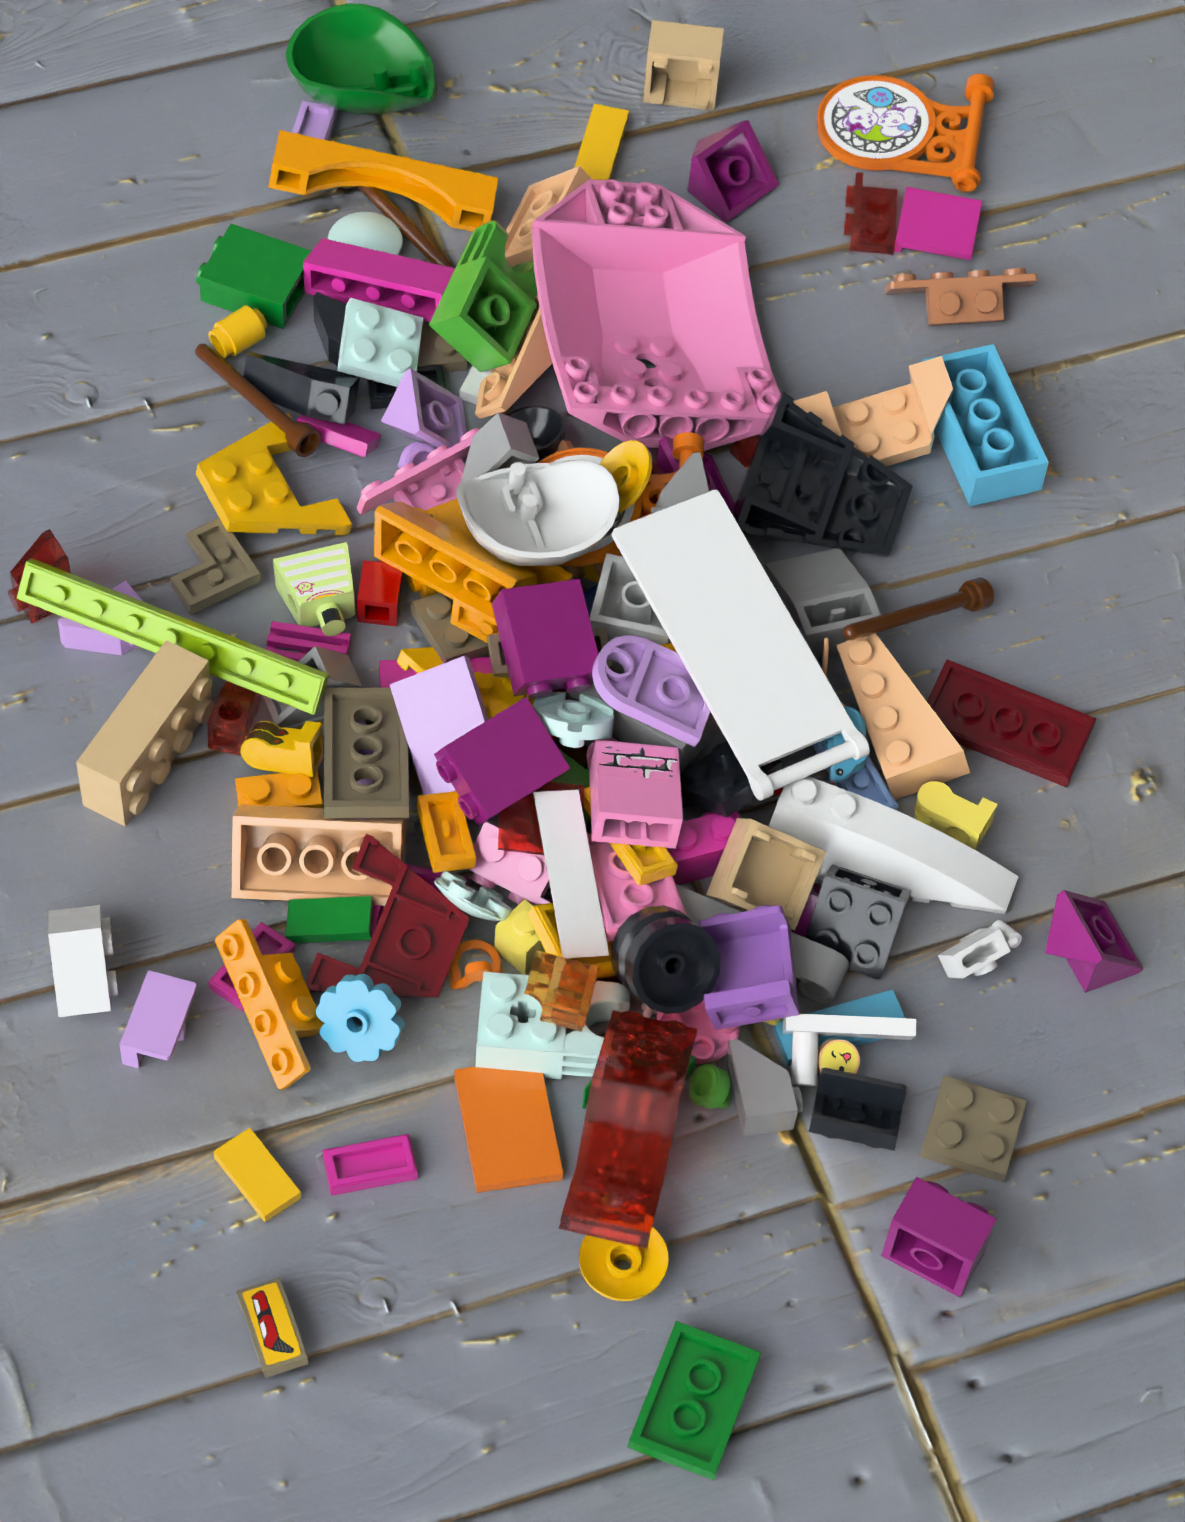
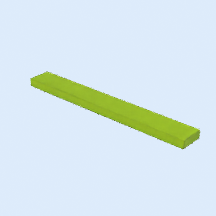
[17,558,329,715]

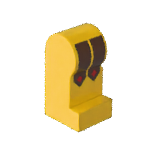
[240,721,324,777]

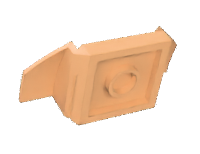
[794,356,953,467]

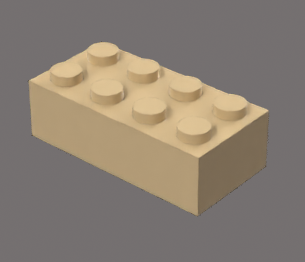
[76,640,214,826]

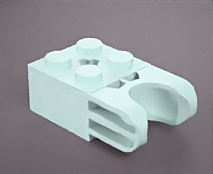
[475,972,630,1079]

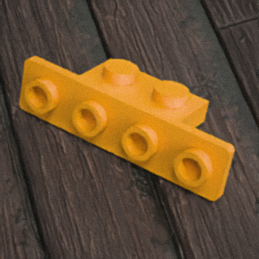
[215,919,323,1089]

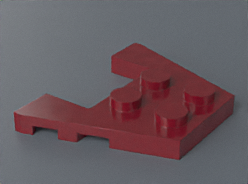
[305,834,470,999]

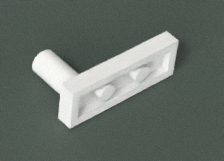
[782,1014,916,1086]

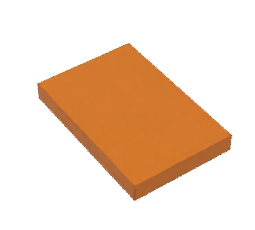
[454,1067,564,1193]

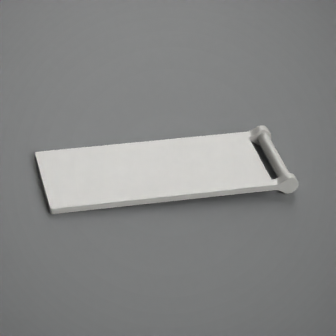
[612,490,870,801]

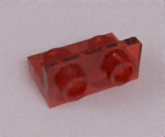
[843,172,897,255]

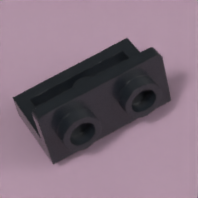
[809,1068,907,1151]

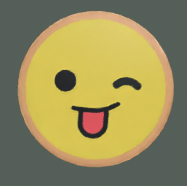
[817,1038,860,1075]

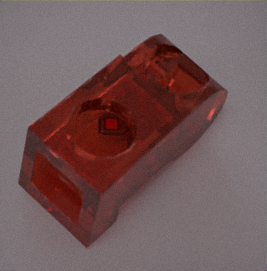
[207,681,262,756]

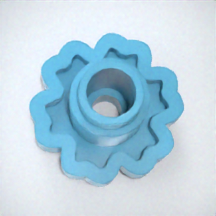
[316,974,405,1062]

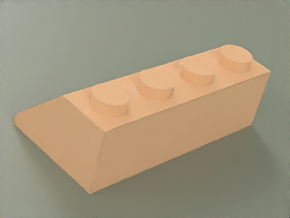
[232,804,407,906]

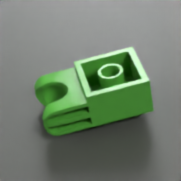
[429,220,537,372]

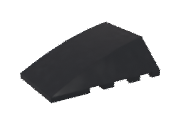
[733,391,913,557]

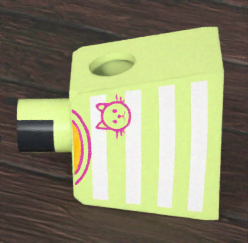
[273,542,355,636]

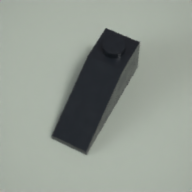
[243,352,360,424]

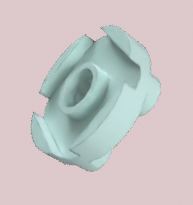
[533,692,614,748]

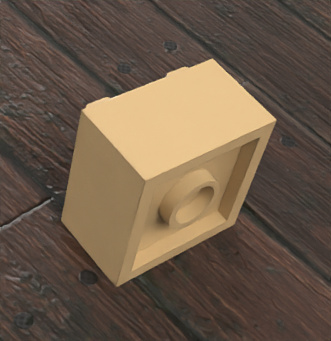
[643,20,724,110]
[706,818,826,930]

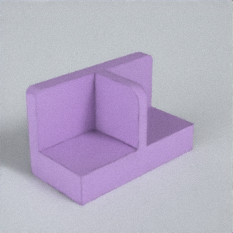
[119,970,197,1068]

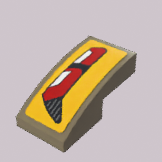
[236,1277,309,1378]

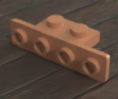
[884,268,1038,326]

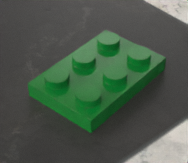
[628,1321,761,1480]

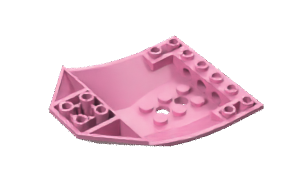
[532,179,781,450]

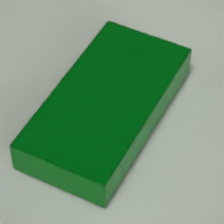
[285,896,374,943]

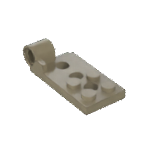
[324,688,409,818]

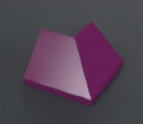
[687,120,779,222]
[1045,890,1143,993]

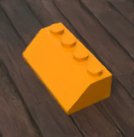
[374,501,537,603]

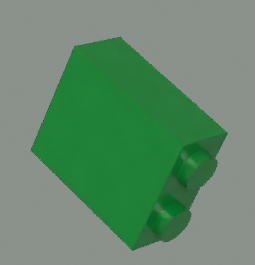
[196,224,311,329]

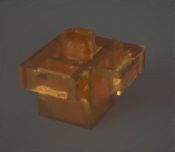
[524,950,599,1032]

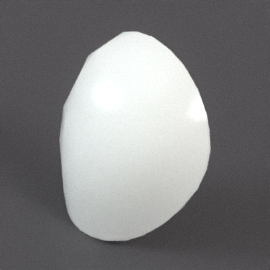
[457,460,619,566]

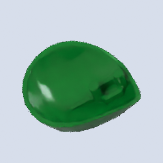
[286,3,438,114]

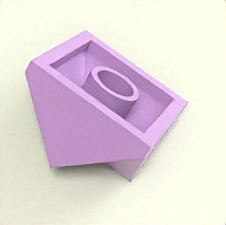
[381,368,467,463]

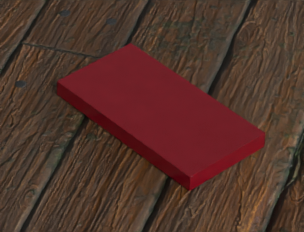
[927,659,1097,788]

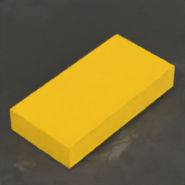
[213,1127,301,1222]

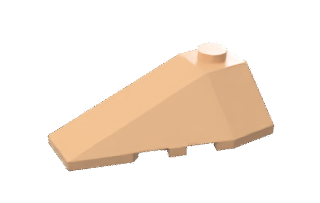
[475,293,552,419]

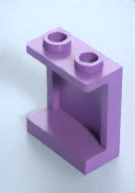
[698,905,800,1030]

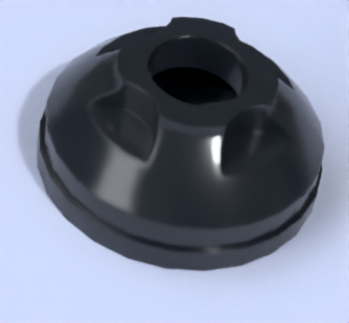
[507,406,565,463]

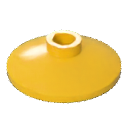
[599,441,652,514]
[579,1216,669,1301]

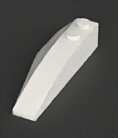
[769,776,1019,914]

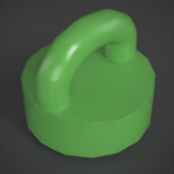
[689,1063,732,1109]

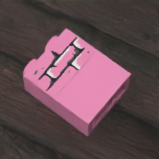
[589,740,683,849]

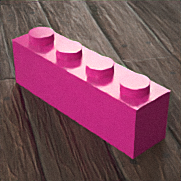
[303,238,455,322]

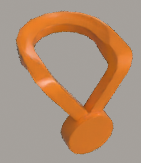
[449,940,503,989]

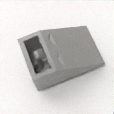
[765,548,881,659]

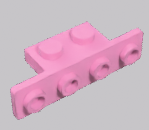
[356,428,479,515]
[455,821,553,905]

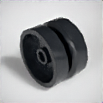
[611,905,720,1014]

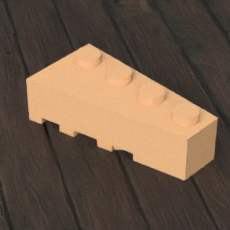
[836,633,970,800]

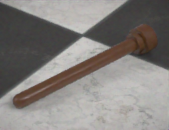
[357,186,452,268]
[195,344,321,457]
[843,577,994,640]

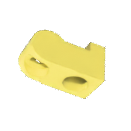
[913,781,998,850]

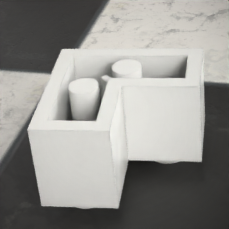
[48,905,118,1017]

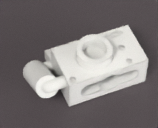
[938,920,1022,979]

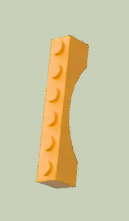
[268,130,498,232]

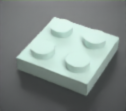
[337,298,423,387]

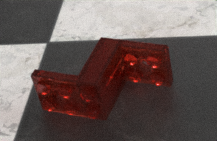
[559,1010,698,1248]

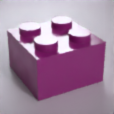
[881,1177,996,1298]

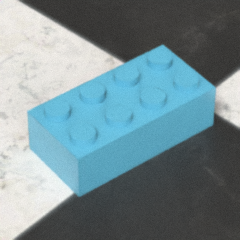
[922,344,1049,507]

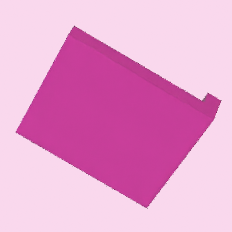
[894,187,982,260]

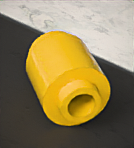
[208,305,267,358]

